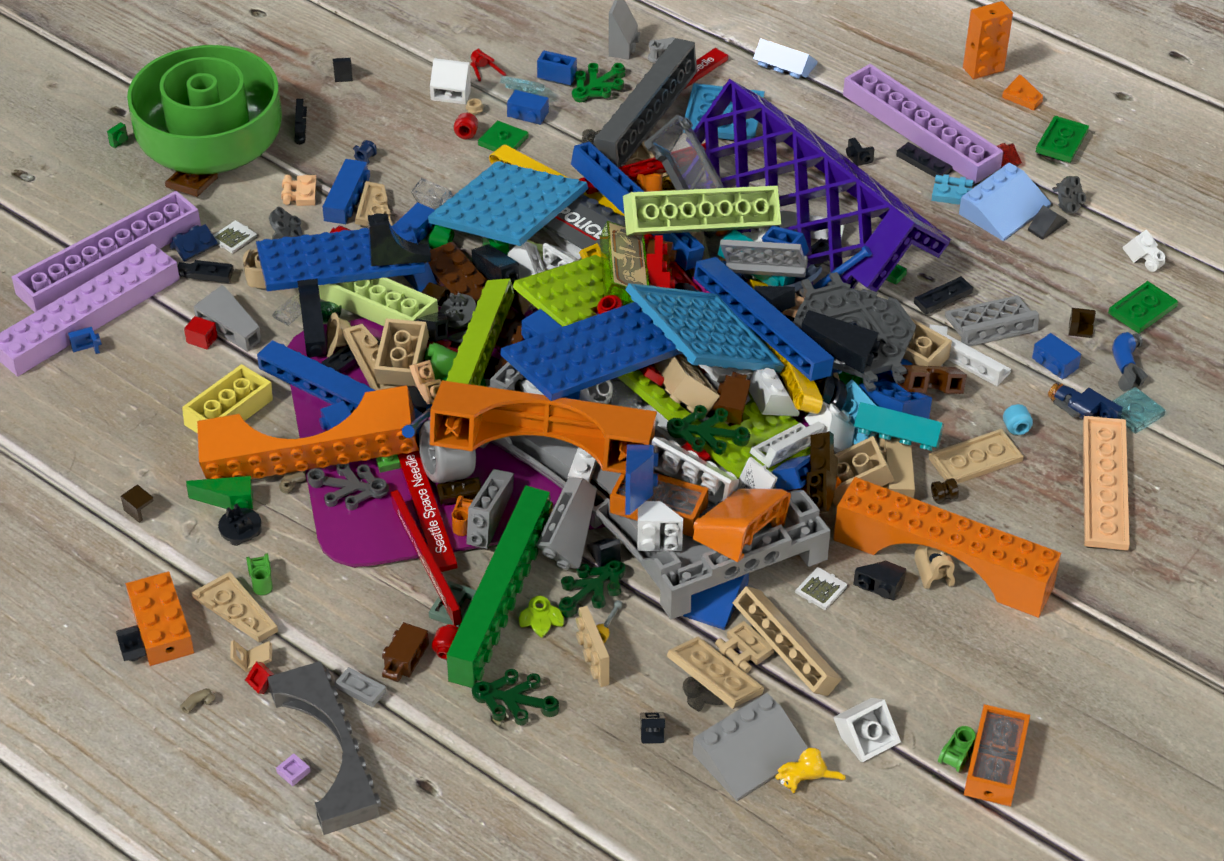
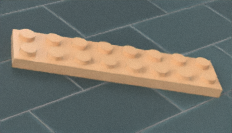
[1083,416,1130,550]

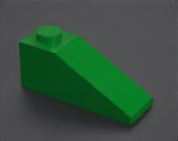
[186,476,253,510]

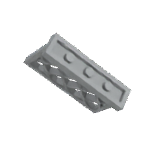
[720,239,808,278]
[945,295,1039,346]

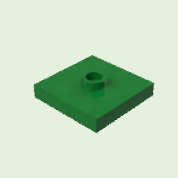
[478,120,529,151]

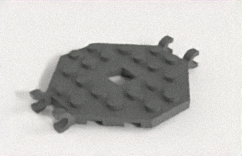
[793,272,916,392]

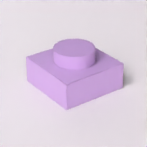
[276,754,310,786]

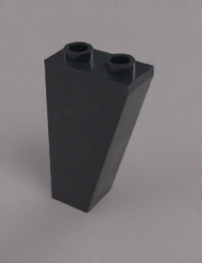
[471,244,520,298]
[801,310,880,373]

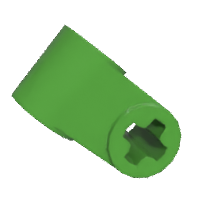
[246,553,273,595]
[938,726,976,773]

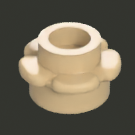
[466,98,484,115]

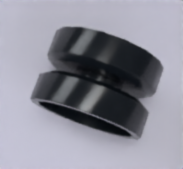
[804,376,847,414]

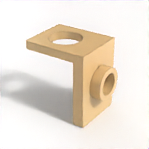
[230,640,272,672]

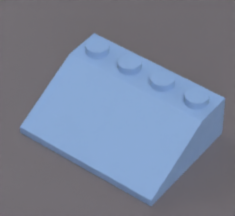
[959,163,1051,241]

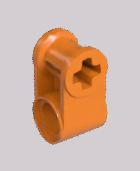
[637,173,663,192]
[452,495,473,536]

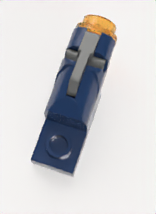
[1048,383,1123,420]

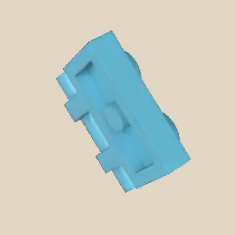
[931,174,973,205]

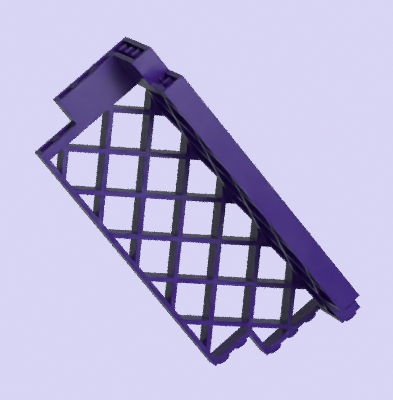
[684,79,951,292]

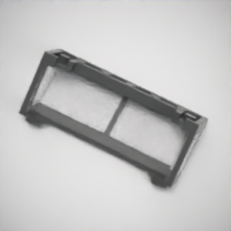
[644,115,725,238]

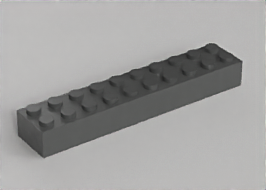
[594,38,697,167]

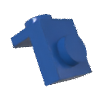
[68,326,102,354]

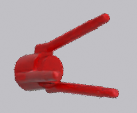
[470,48,506,82]

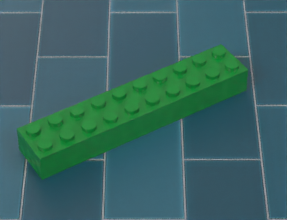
[447,485,553,688]

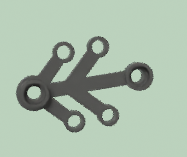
[307,463,389,510]

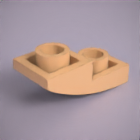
[409,360,441,404]

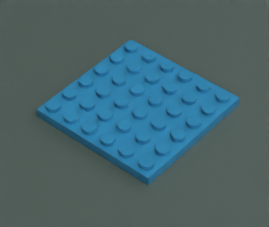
[428,161,588,246]
[626,283,785,372]

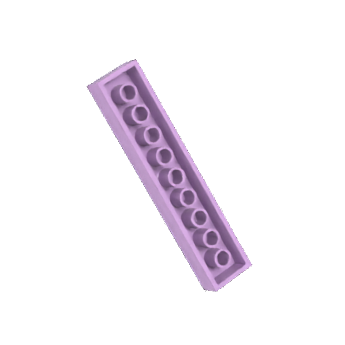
[843,64,1003,184]
[12,191,201,312]
[0,244,180,377]

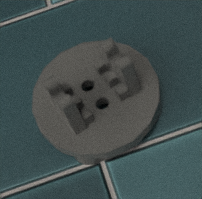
[1052,176,1086,214]
[269,207,302,239]
[439,293,477,330]

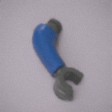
[1112,332,1148,391]

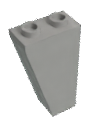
[194,285,261,352]
[467,469,514,549]
[536,477,597,570]

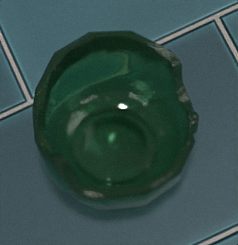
[321,301,342,323]

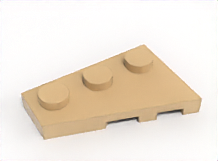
[355,181,393,226]

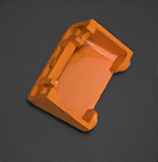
[693,488,791,562]

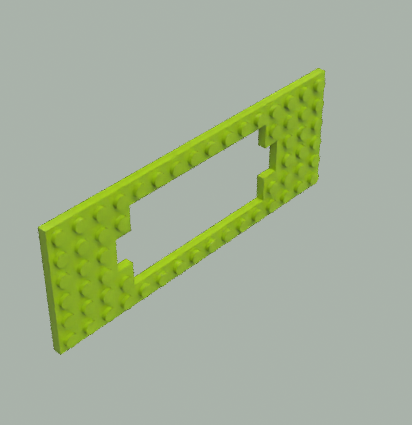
[513,255,811,479]

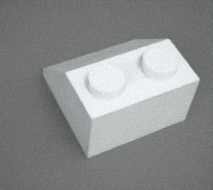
[749,368,800,416]
[805,402,855,452]
[833,698,901,762]

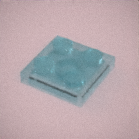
[500,76,545,94]
[1113,387,1166,434]

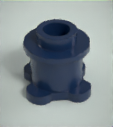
[353,140,377,165]

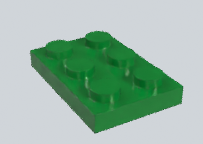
[1035,115,1089,163]
[1108,281,1178,334]

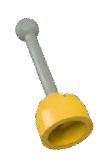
[596,600,623,643]

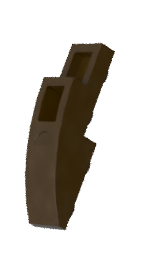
[807,431,838,513]

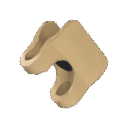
[915,545,955,589]

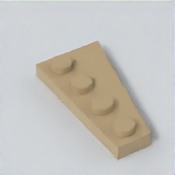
[343,324,412,390]
[192,572,278,642]

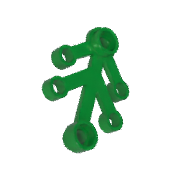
[572,63,625,103]

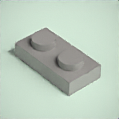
[335,667,386,708]

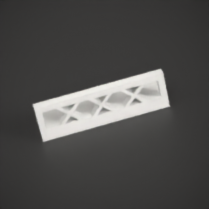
[936,331,1011,386]
[750,421,825,468]

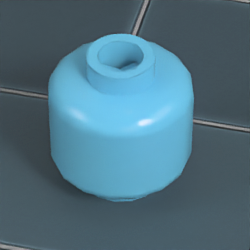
[1003,404,1033,435]

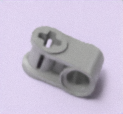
[648,37,675,63]

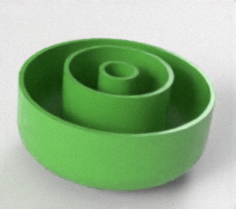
[127,45,282,174]

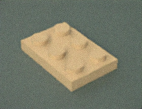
[576,606,609,687]

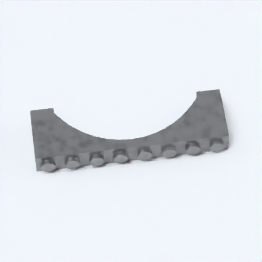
[267,661,381,835]

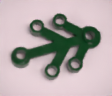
[667,405,750,455]
[559,561,626,617]
[472,669,559,725]

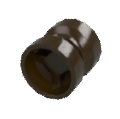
[931,478,959,503]

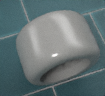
[419,420,476,483]

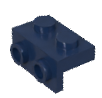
[170,224,218,262]

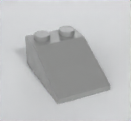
[609,0,640,60]

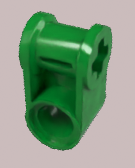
[429,225,455,249]

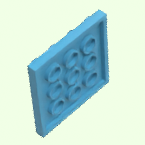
[683,83,765,140]

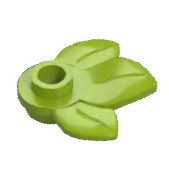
[519,596,564,638]

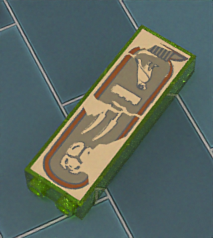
[600,221,649,305]

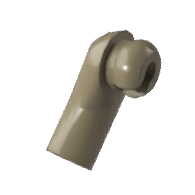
[279,471,306,493]
[180,688,215,714]

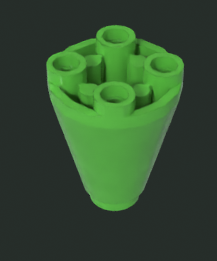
[424,343,457,381]

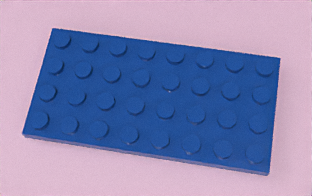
[256,223,425,292]
[501,302,682,401]

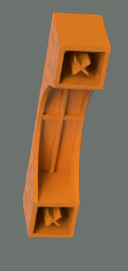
[430,380,657,474]
[197,385,419,479]
[834,477,1061,618]

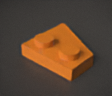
[1002,74,1043,110]

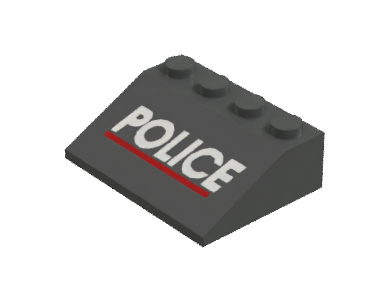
[544,193,626,254]

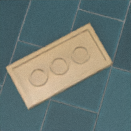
[928,429,1024,484]
[667,636,764,709]

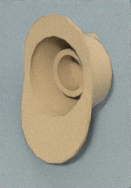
[327,313,351,357]

